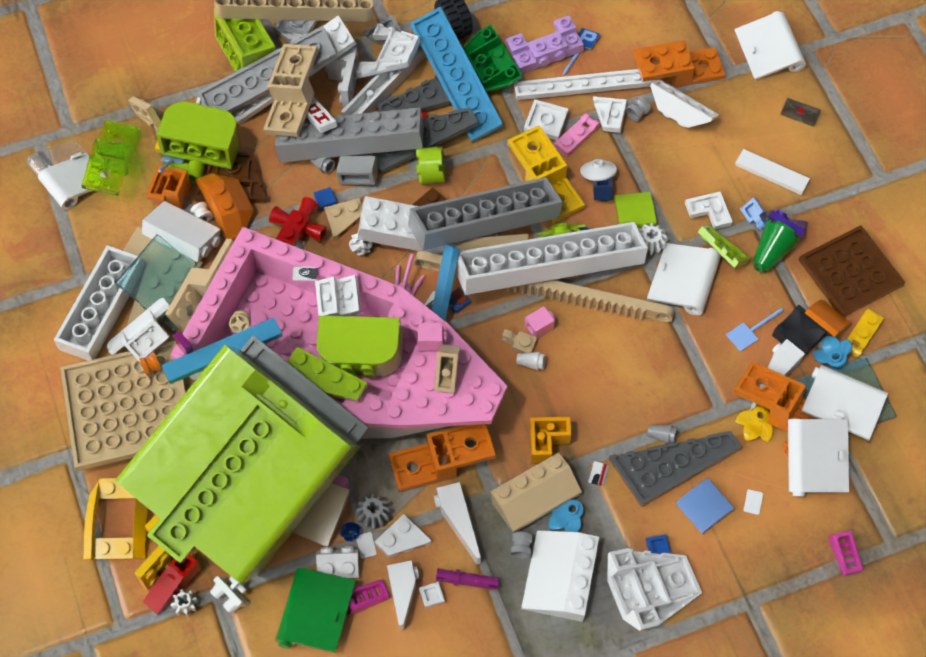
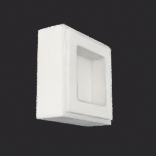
[419,582,445,609]

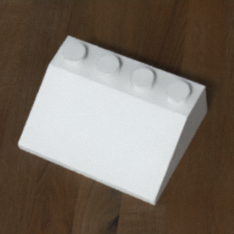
[521,531,599,622]

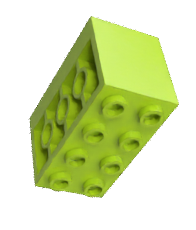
[214,8,275,72]

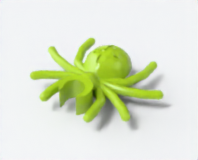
[538,222,586,238]

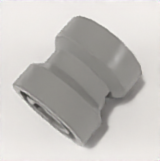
[626,97,651,122]
[510,532,532,558]

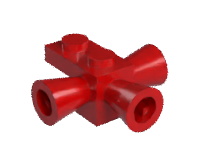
[269,197,327,246]

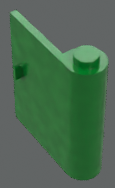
[275,568,356,653]

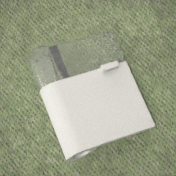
[26,139,110,210]

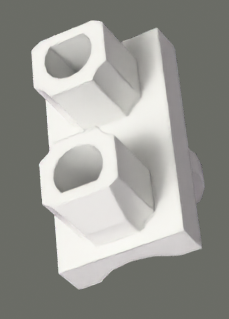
[210,576,249,613]

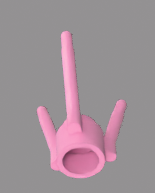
[395,253,425,296]

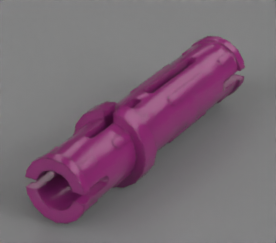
[436,568,499,590]

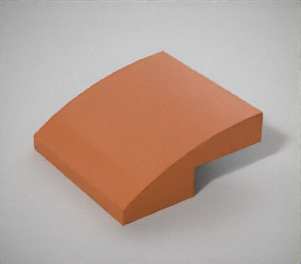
[805,300,852,337]

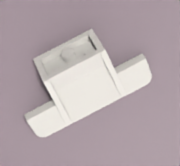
[107,298,170,362]

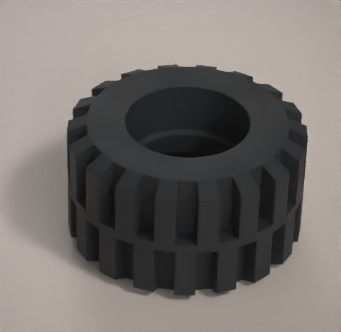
[434,0,473,40]

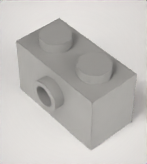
[336,156,379,185]

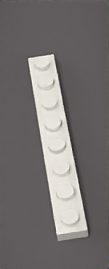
[514,69,656,100]

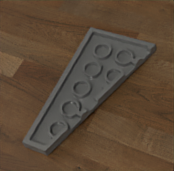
[371,108,479,174]
[608,431,742,507]

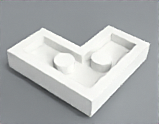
[685,192,732,230]

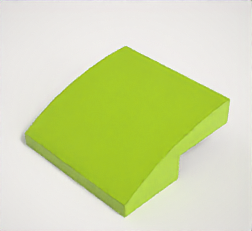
[614,192,657,227]

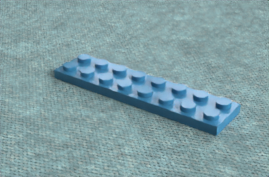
[410,7,504,143]

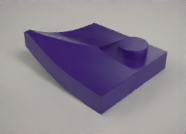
[767,209,808,236]

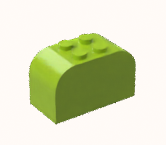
[156,102,239,169]
[317,316,404,378]

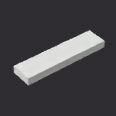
[735,149,810,195]

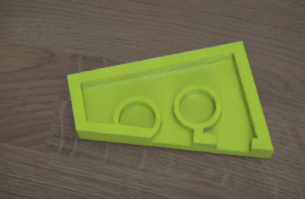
[698,225,751,268]

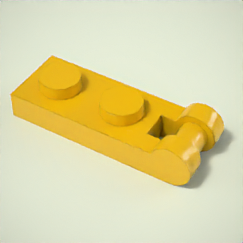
[846,308,884,359]

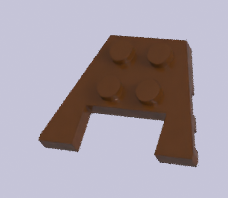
[194,152,266,202]

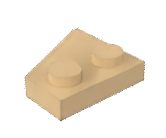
[128,96,161,131]
[324,198,362,240]

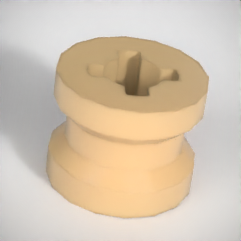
[229,310,251,333]

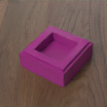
[173,331,193,355]

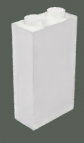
[142,201,221,262]

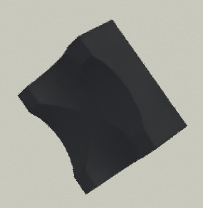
[772,304,827,358]

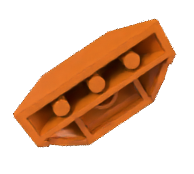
[196,173,254,240]

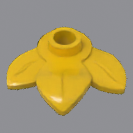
[735,406,773,443]

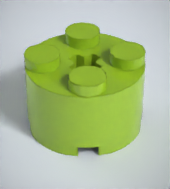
[416,146,446,185]

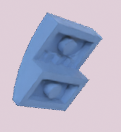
[676,478,735,534]

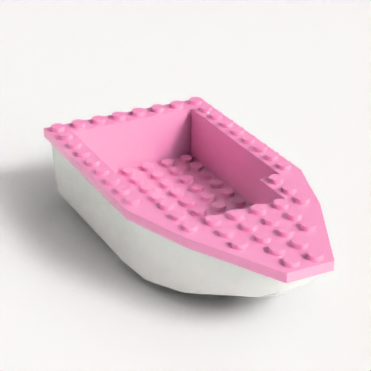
[170,227,507,439]

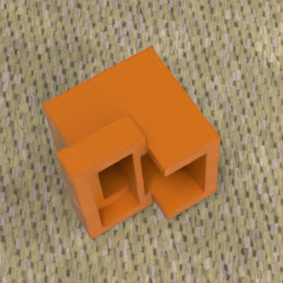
[146,165,192,210]

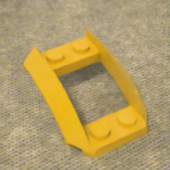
[83,478,148,560]

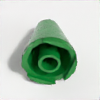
[752,219,800,273]

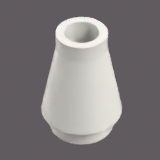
[516,352,546,371]

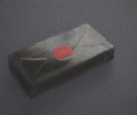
[780,98,821,127]

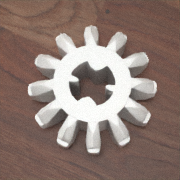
[638,223,667,255]

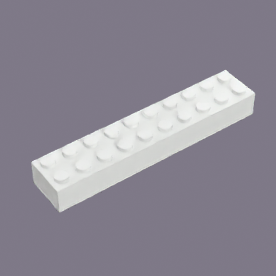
[455,222,648,295]

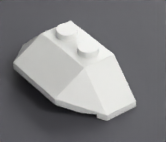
[650,79,719,128]

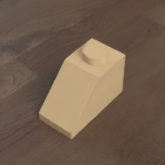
[434,344,460,393]

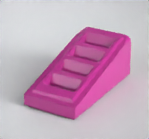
[828,530,863,575]
[348,579,390,615]

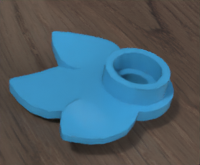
[813,336,852,369]
[549,500,584,532]

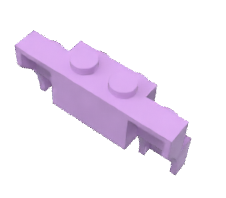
[505,15,584,74]

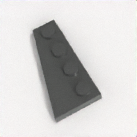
[377,75,451,112]

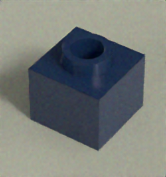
[593,178,613,201]

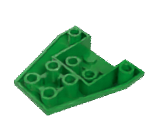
[463,24,523,92]

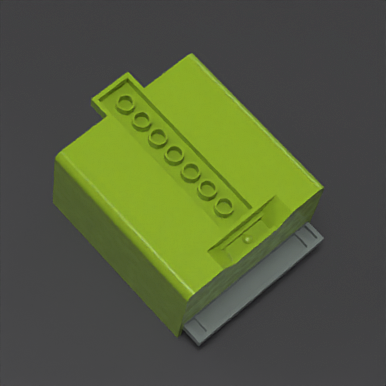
[115,335,369,584]

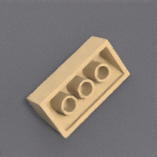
[490,452,582,533]

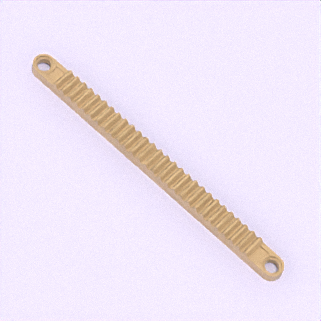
[414,251,674,323]

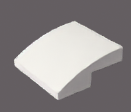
[315,275,362,316]

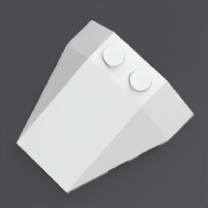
[607,548,702,631]

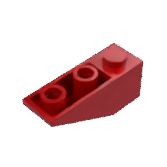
[143,554,202,615]

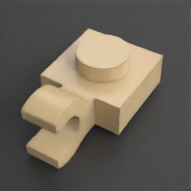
[501,329,537,354]

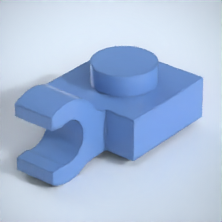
[740,197,767,230]

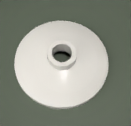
[580,159,617,181]

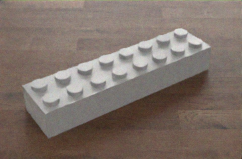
[275,108,424,162]
[408,177,563,251]

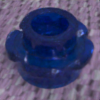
[340,522,360,541]

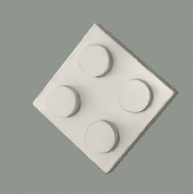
[524,99,568,141]

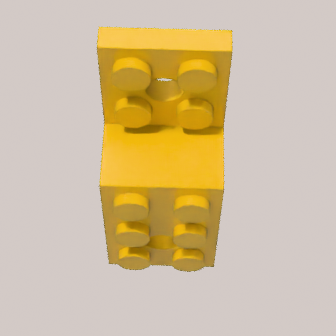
[508,125,585,223]
[134,514,174,590]

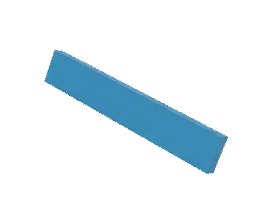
[161,318,283,384]

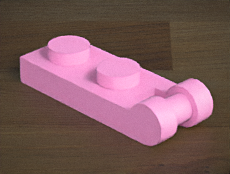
[554,112,601,157]

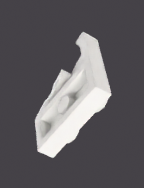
[593,96,627,133]
[375,514,431,558]

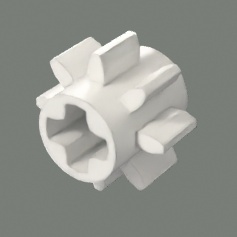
[349,233,372,256]
[171,589,198,617]

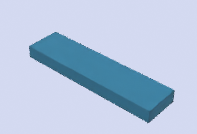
[432,244,460,321]

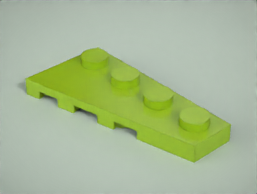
[288,347,368,402]

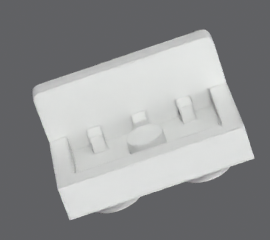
[316,546,359,578]

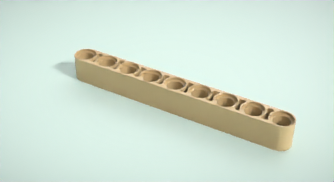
[214,0,374,22]

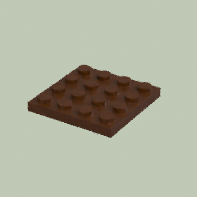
[798,225,905,317]

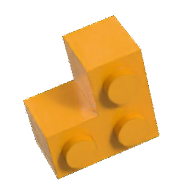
[529,417,571,464]

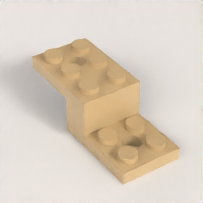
[263,44,319,137]
[165,239,234,332]

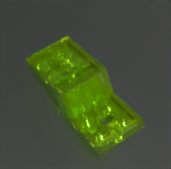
[81,120,140,196]

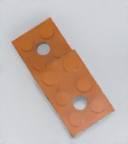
[633,40,725,88]
[734,361,817,432]
[388,424,496,492]

